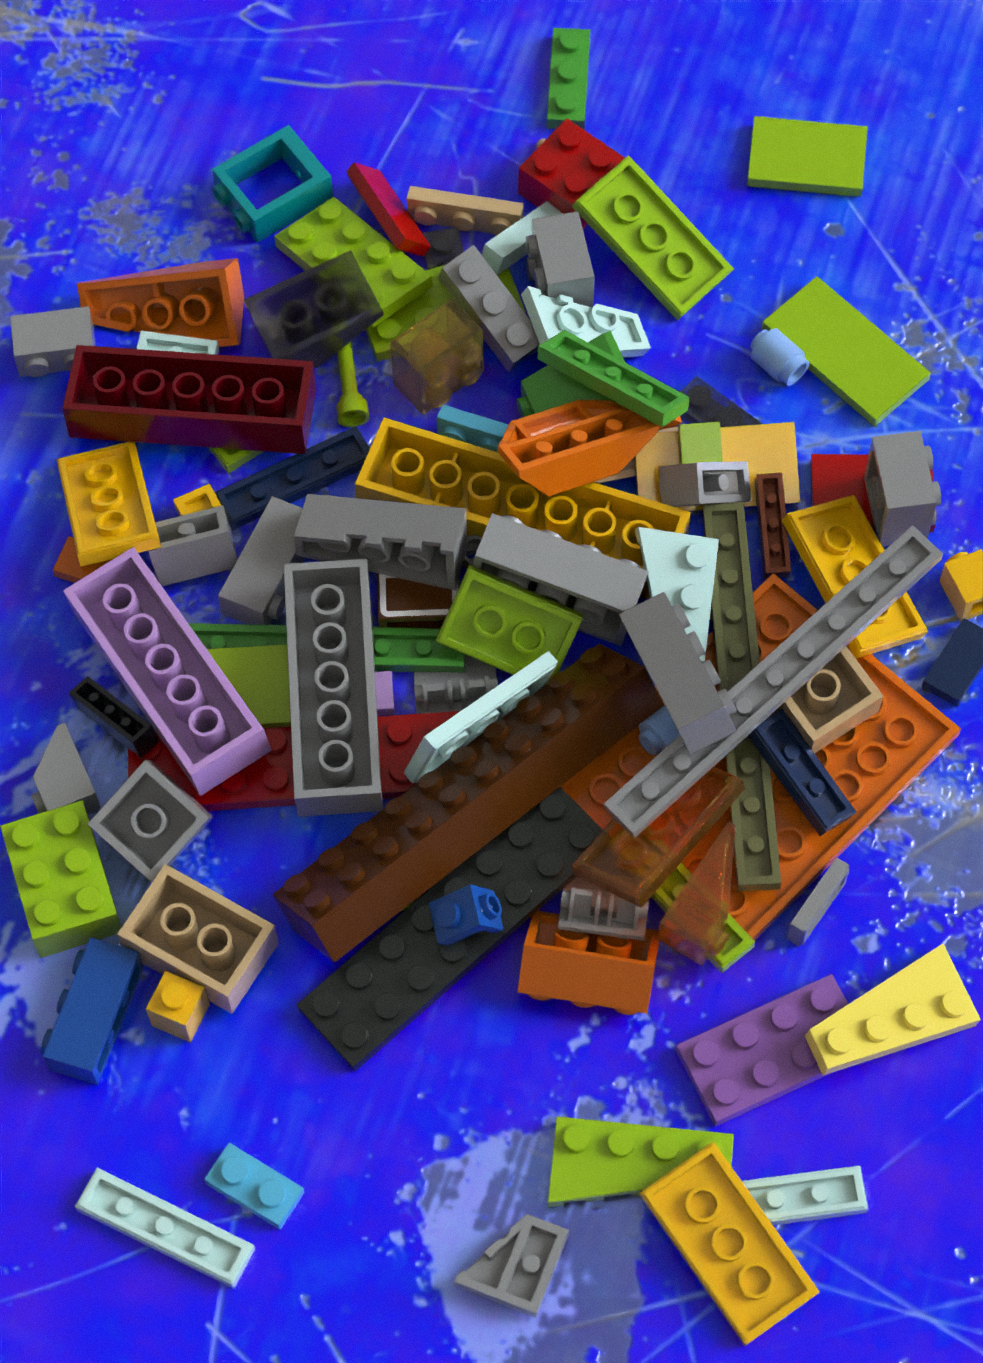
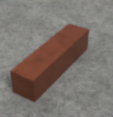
[754,473,791,579]

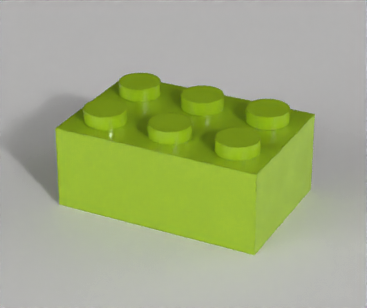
[0,800,122,958]

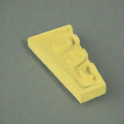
[805,943,981,1075]

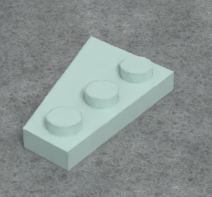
[521,286,651,357]
[635,527,719,663]

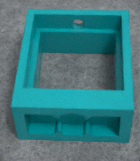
[211,125,333,243]

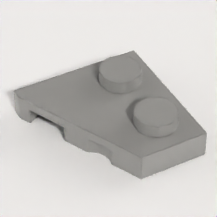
[454,1214,569,1318]

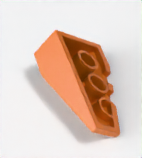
[77,258,244,347]

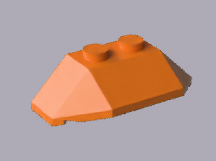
[497,400,659,496]

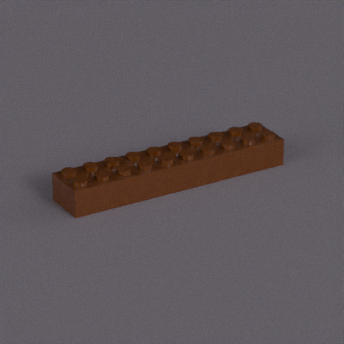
[272,643,664,963]

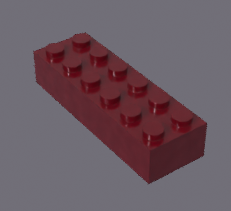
[62,345,316,454]

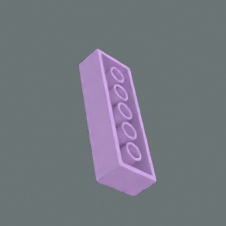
[63,547,272,796]

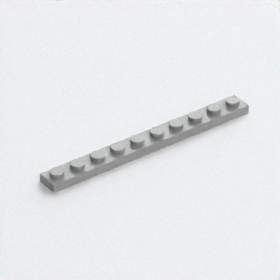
[604,525,943,839]

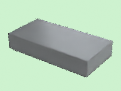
[787,857,850,947]

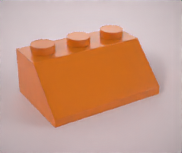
[517,911,661,1015]

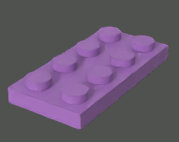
[676,974,848,1127]

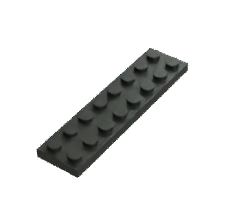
[297,787,612,1071]

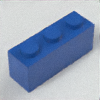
[41,937,144,1085]

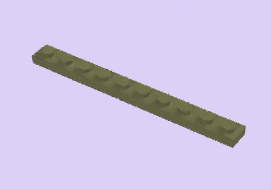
[702,502,781,892]

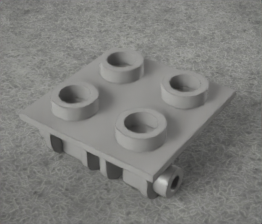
[414,654,498,714]
[558,873,649,941]

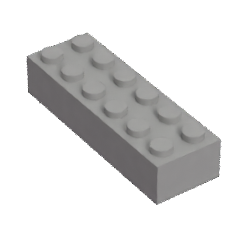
[284,559,383,817]

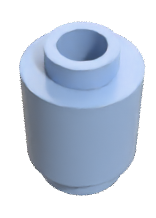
[750,328,809,386]
[638,705,680,755]

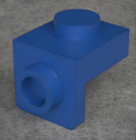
[428,884,503,946]

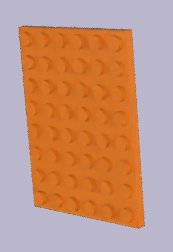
[560,573,961,941]

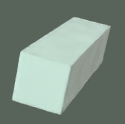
[482,201,563,275]

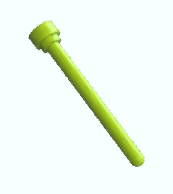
[329,291,369,427]

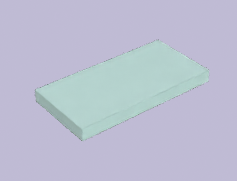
[404,651,558,783]

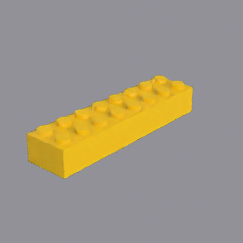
[355,417,691,599]

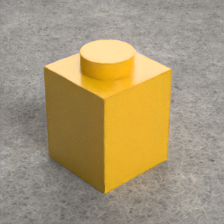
[939,549,983,622]
[146,971,210,1043]

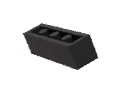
[69,676,160,758]

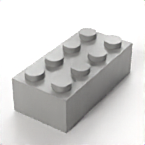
[473,513,649,646]

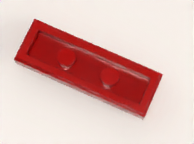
[346,162,431,256]

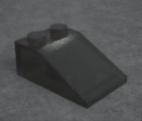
[244,250,384,369]

